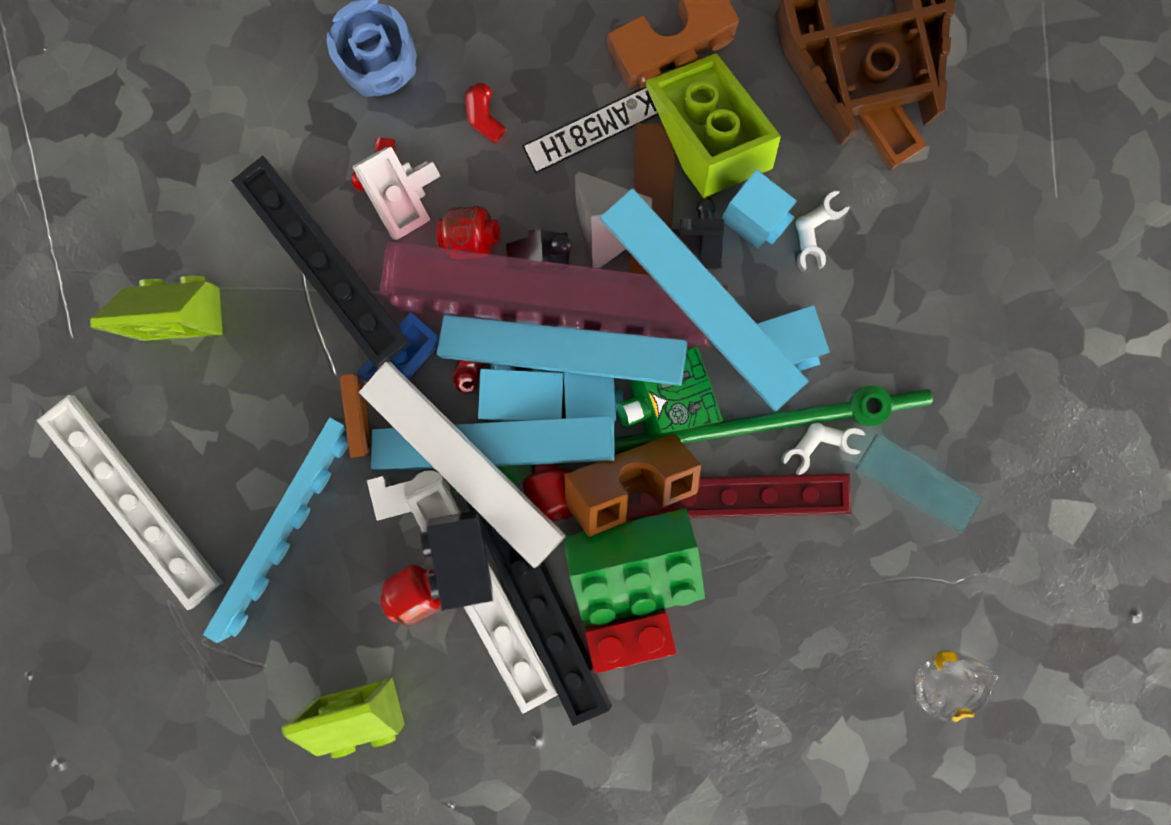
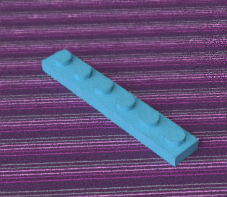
[203,417,348,643]

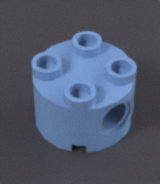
[326,0,417,97]

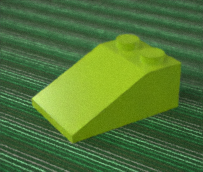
[646,53,781,198]
[90,276,223,341]
[282,677,405,758]

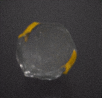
[913,650,998,722]

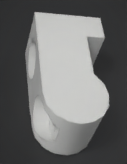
[367,470,450,520]

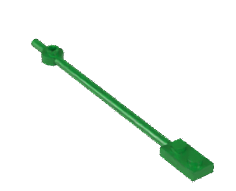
[452,386,933,492]

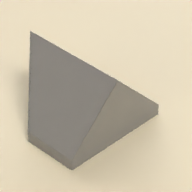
[575,172,652,273]

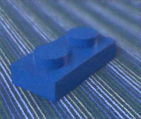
[356,312,440,382]

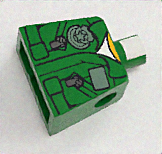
[617,346,723,434]

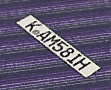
[522,87,659,173]

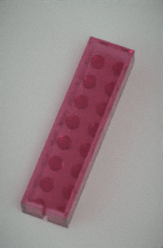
[380,241,727,350]

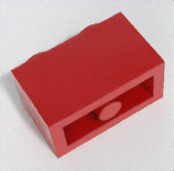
[585,608,677,674]

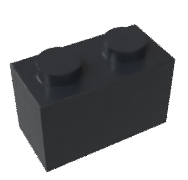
[420,510,493,611]

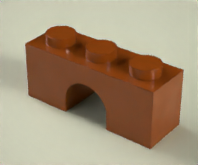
[607,0,739,90]
[565,433,701,537]

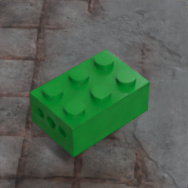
[563,509,705,627]

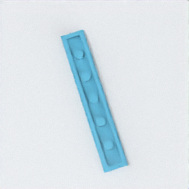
[600,188,809,411]
[436,315,688,386]
[371,416,614,472]

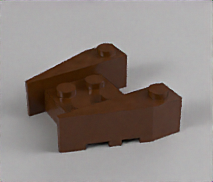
[775,0,955,145]

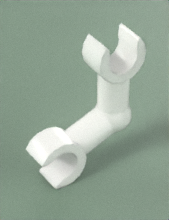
[795,191,850,272]
[781,423,866,475]

